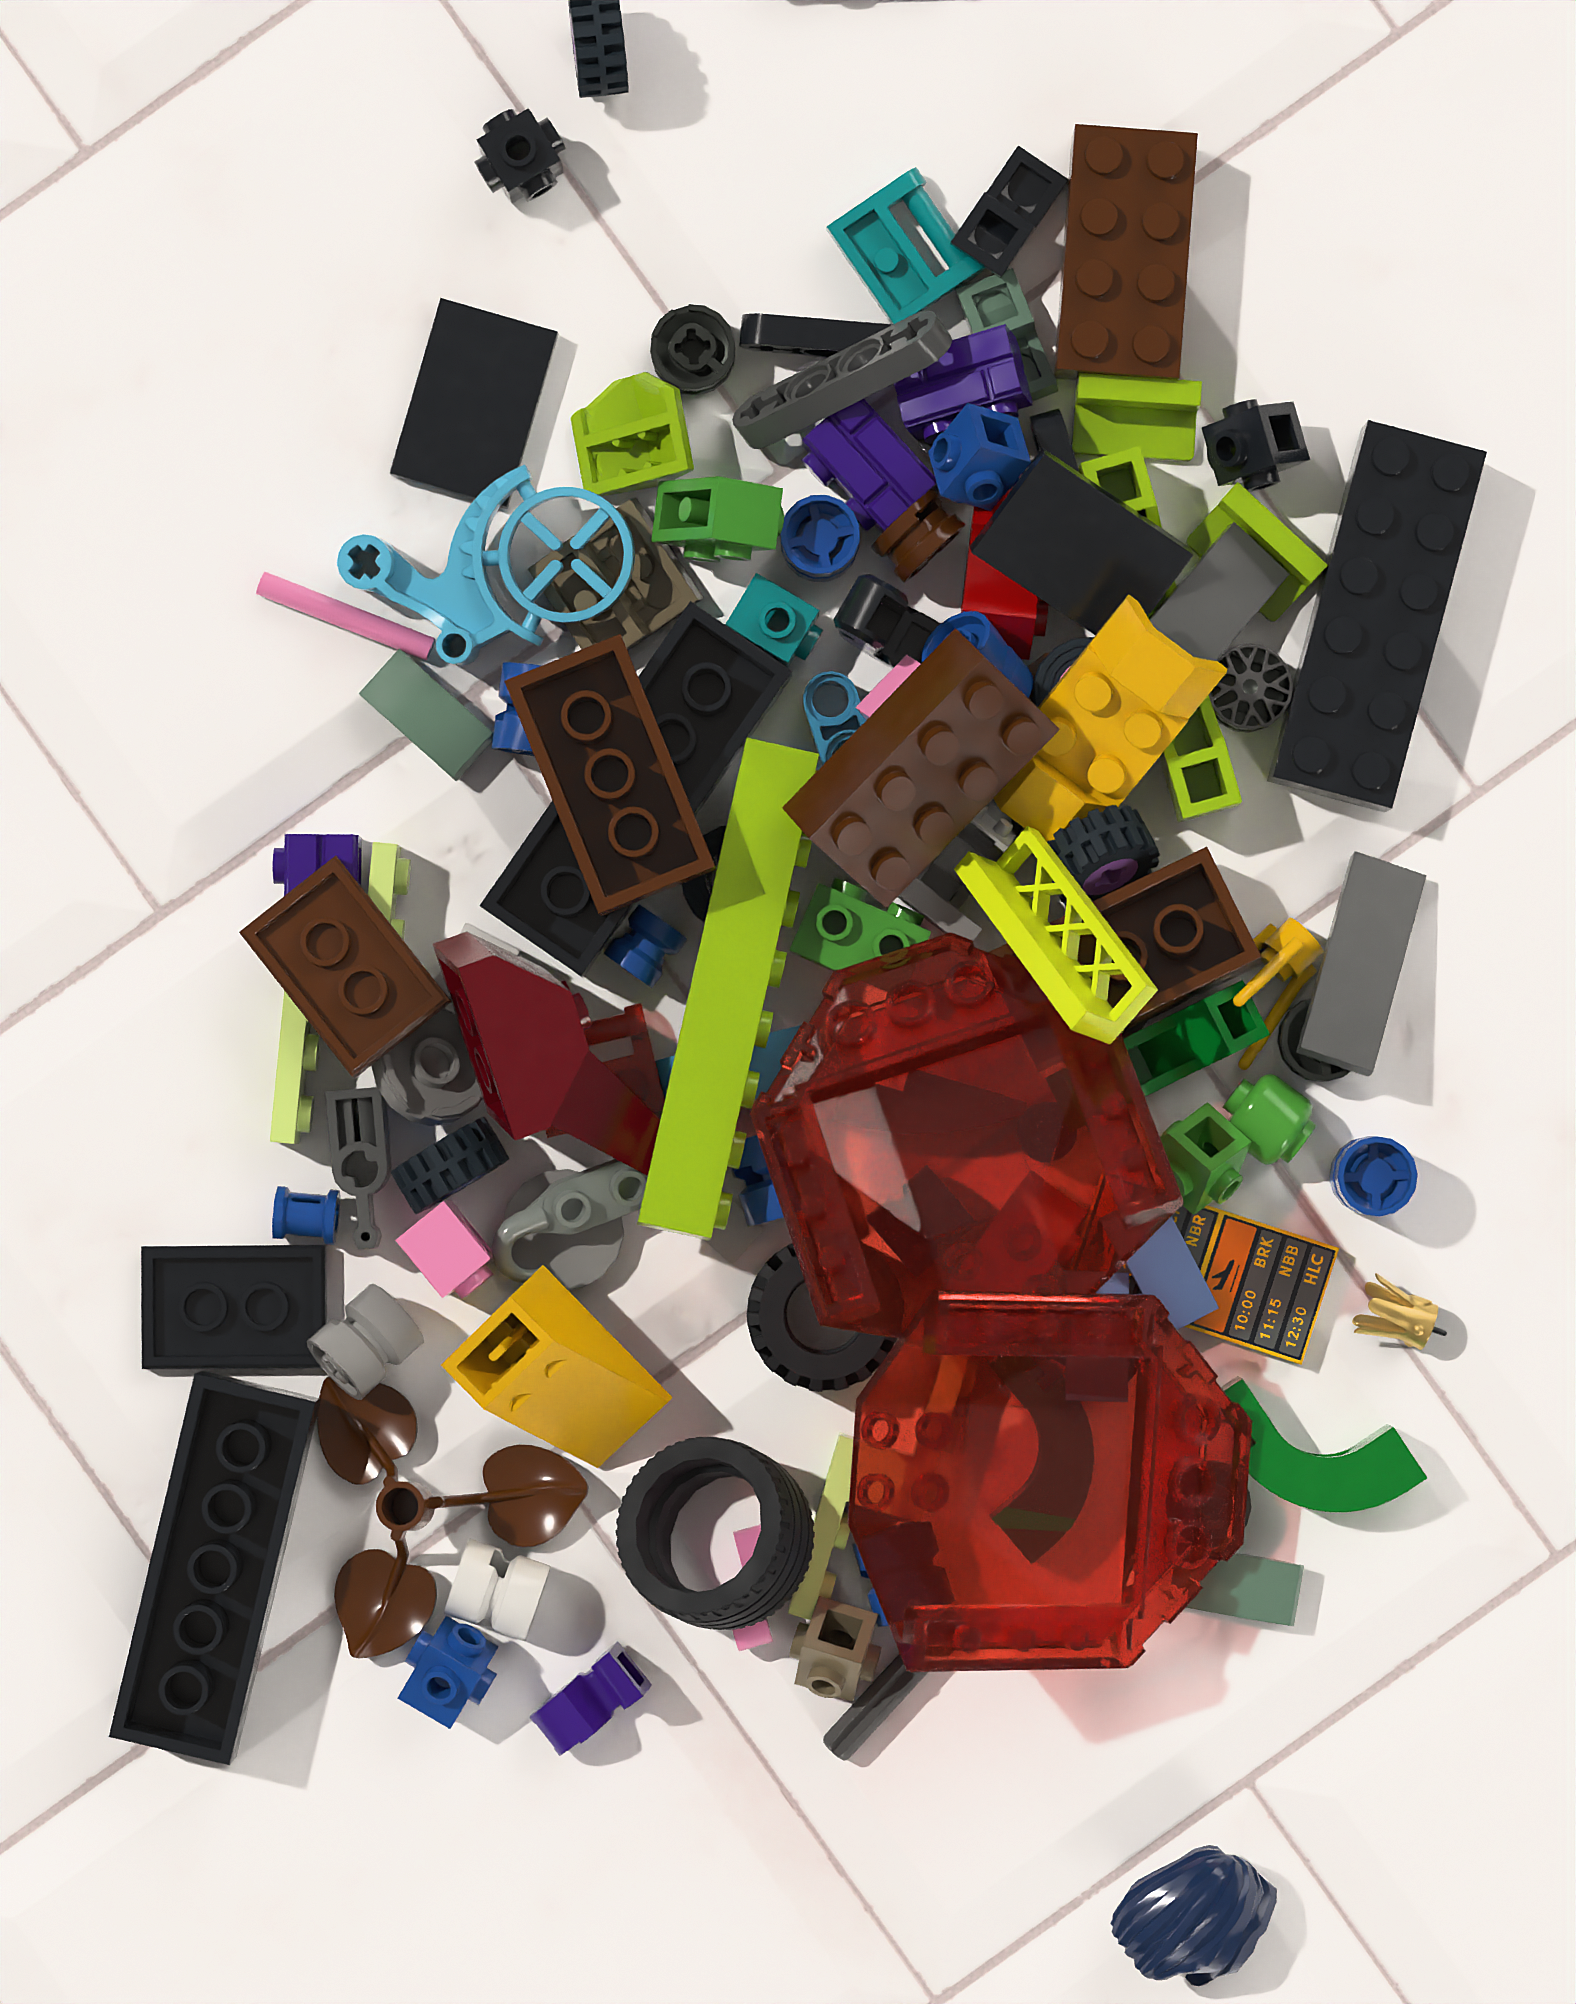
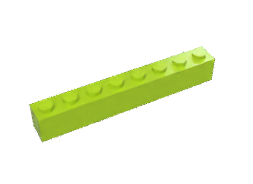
[637,737,819,1241]

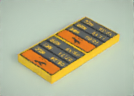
[1073,1172,1339,1365]

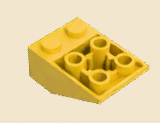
[441,1265,673,1468]

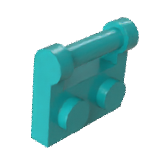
[826,167,985,324]

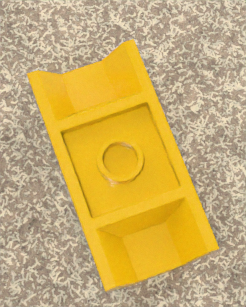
[993,594,1228,841]

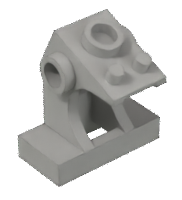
[898,799,1023,951]

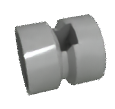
[307,1283,424,1400]

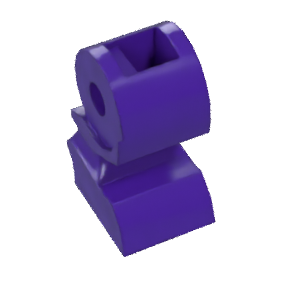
[529,1641,652,1756]

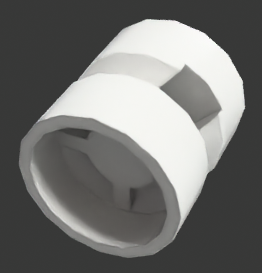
[444,1538,551,1641]

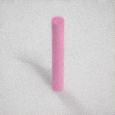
[256,572,435,661]

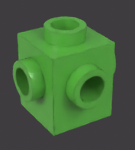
[1150,1102,1252,1215]

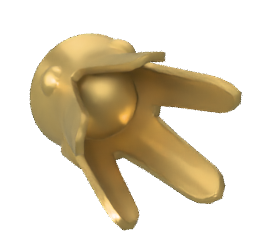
[1352,1273,1447,1350]

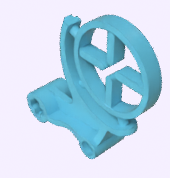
[337,464,635,666]

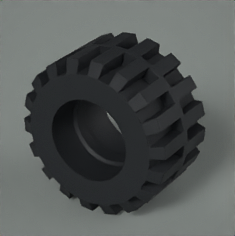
[747,1236,901,1392]

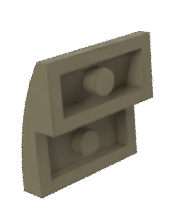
[527,497,704,651]

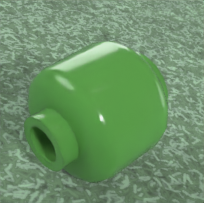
[1222,1074,1317,1165]

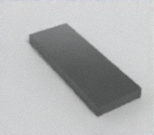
[1149,522,1289,661]
[1296,851,1427,1077]

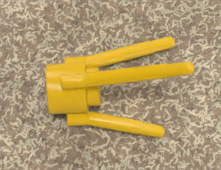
[1233,917,1324,1070]

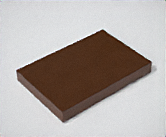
[239,855,452,1078]

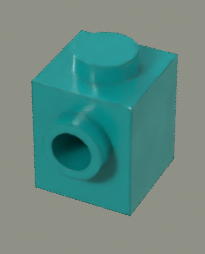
[725,573,823,668]

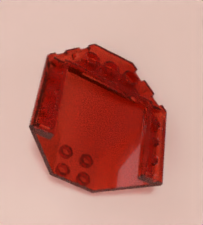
[750,932,1184,1349]
[847,1290,1252,1672]

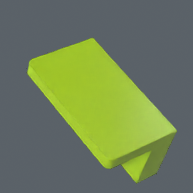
[1072,373,1202,462]
[1186,482,1328,622]

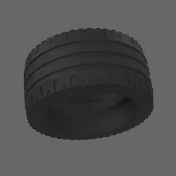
[615,1436,815,1630]

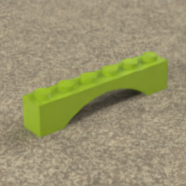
[1078,446,1242,823]

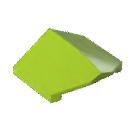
[570,372,694,497]

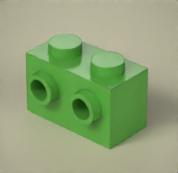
[651,476,784,563]
[789,877,932,1001]

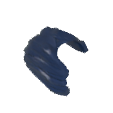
[1110,1845,1277,1987]

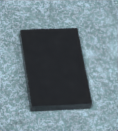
[390,298,559,509]
[970,448,1194,635]
[141,1245,327,1369]

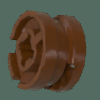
[871,489,966,583]

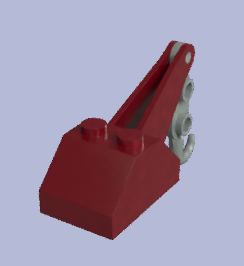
[432,931,660,1283]

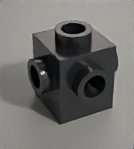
[474,108,566,204]
[1201,399,1311,492]

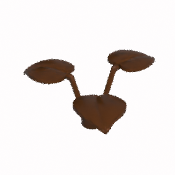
[317,1377,589,1659]

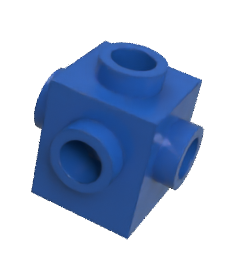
[928,403,1031,511]
[397,1616,499,1729]

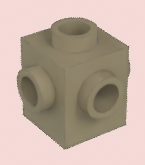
[789,1596,882,1702]

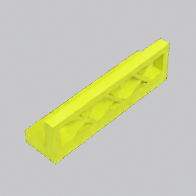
[954,826,1158,1045]

